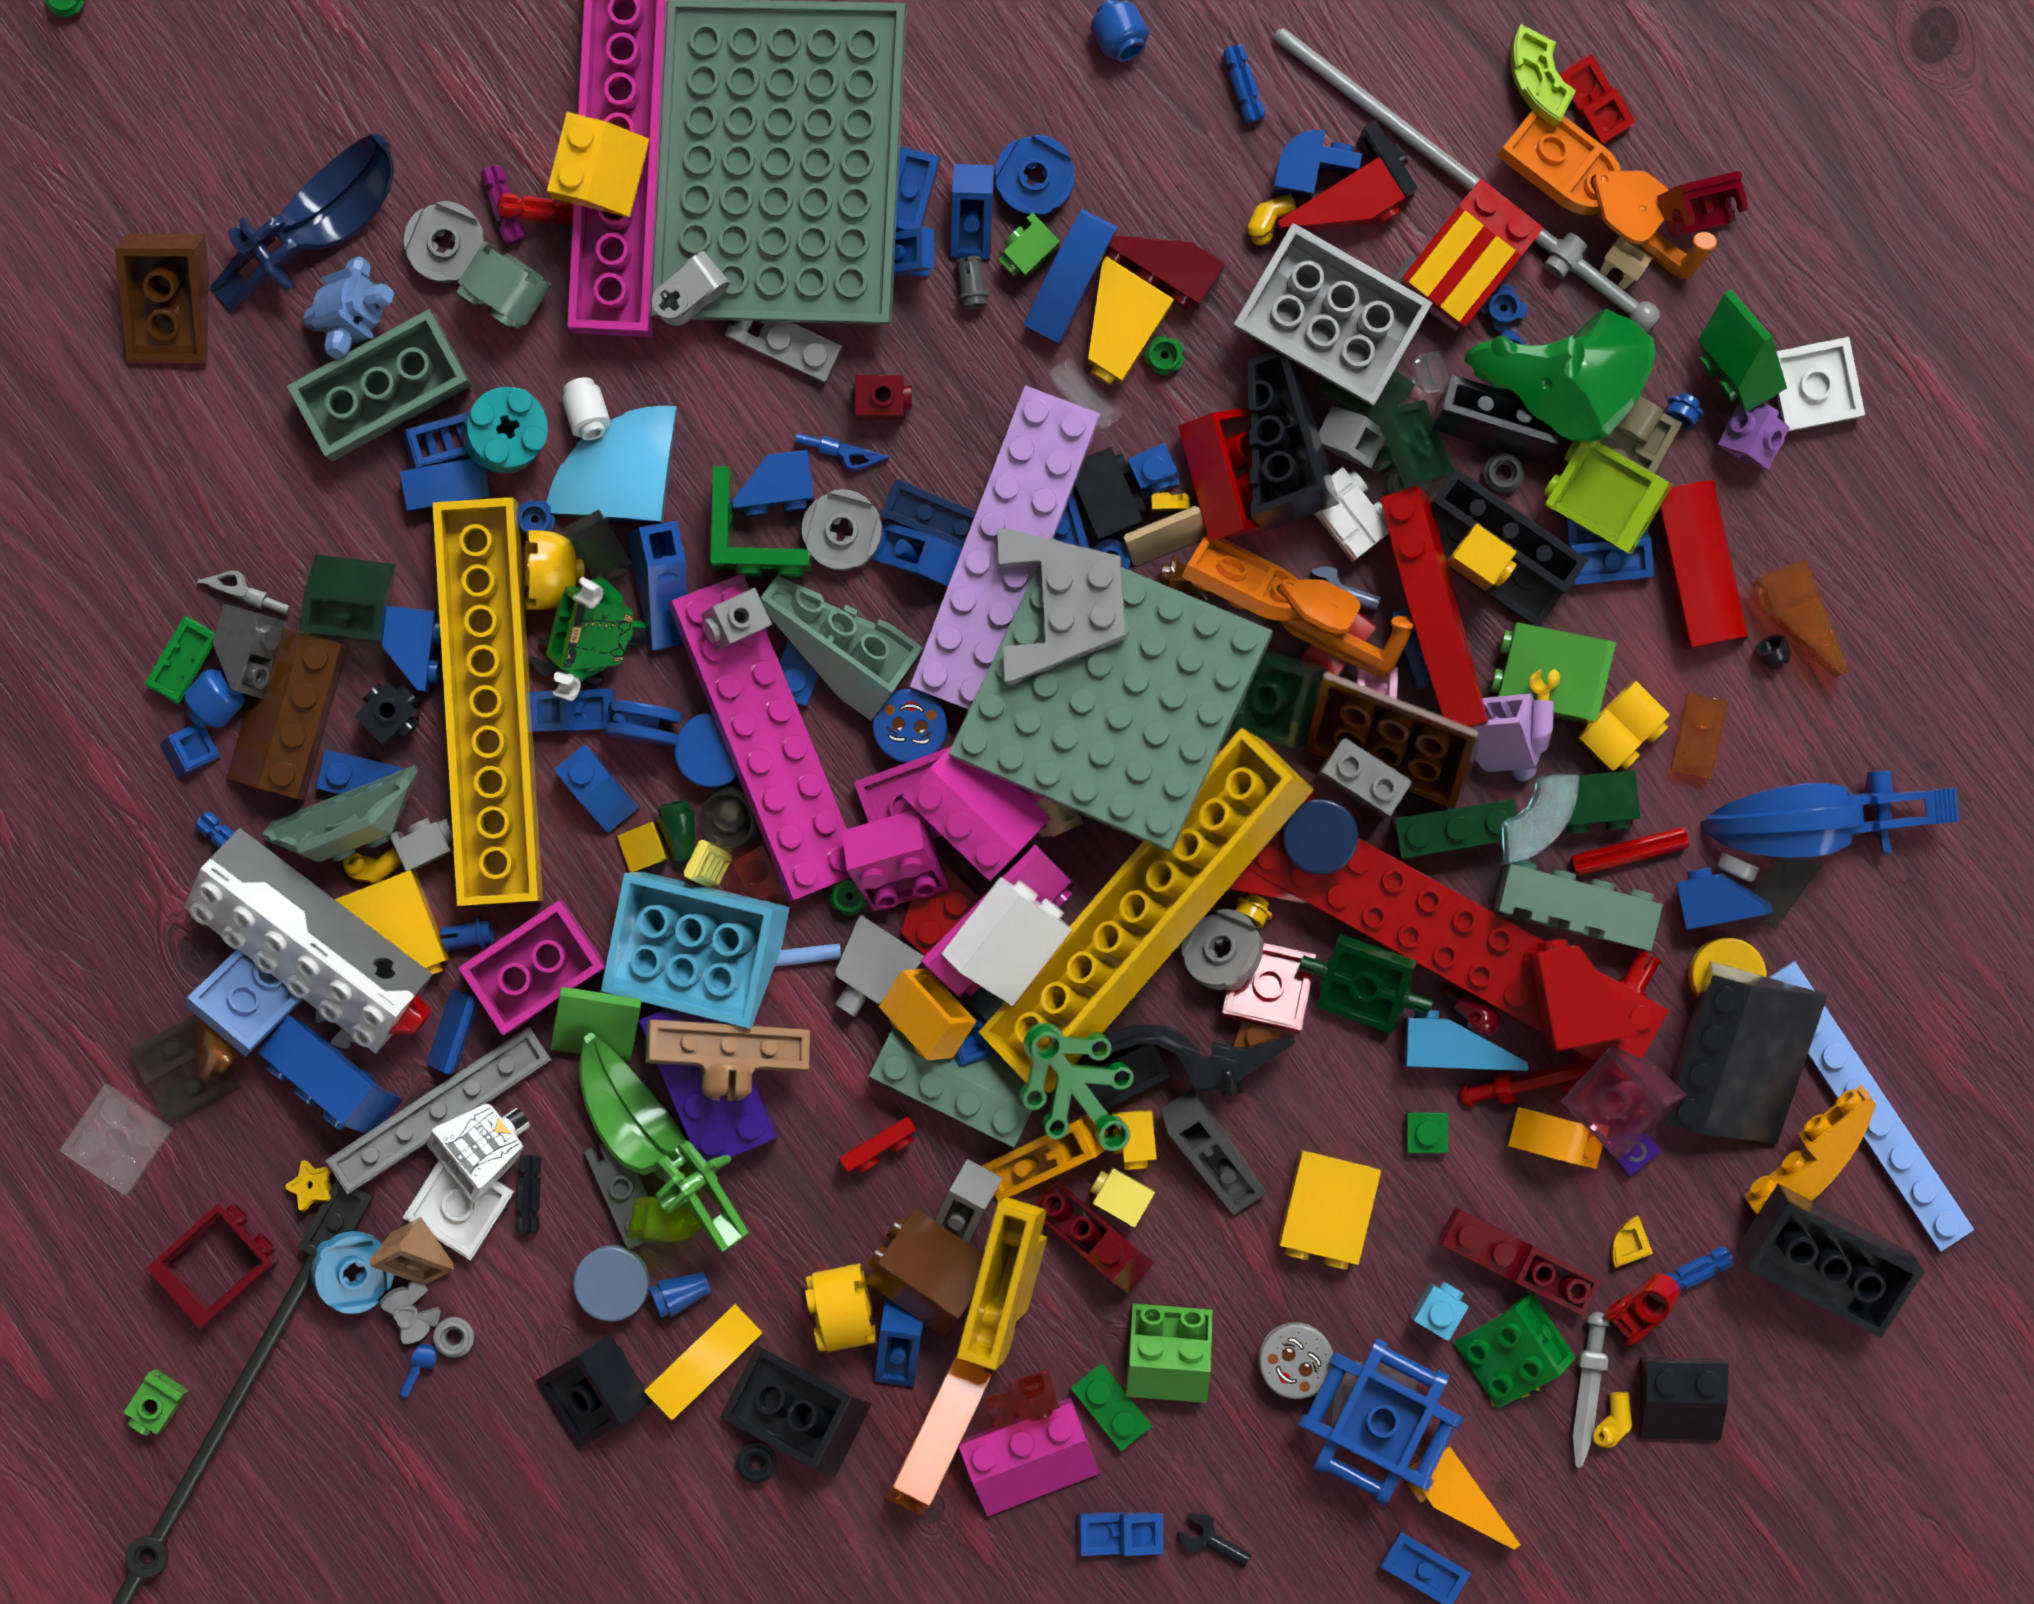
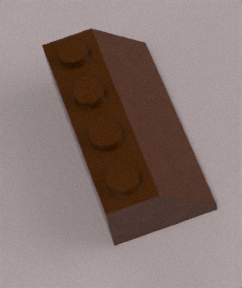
[226,628,348,800]

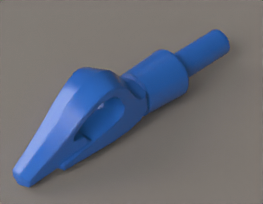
[795,433,890,472]

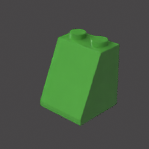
[1490,622,1616,725]

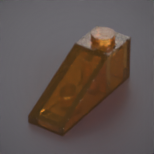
[1753,559,1849,677]

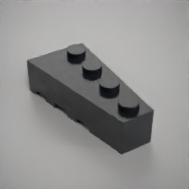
[1248,350,1339,532]

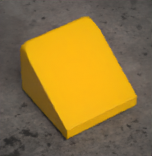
[617,822,669,873]

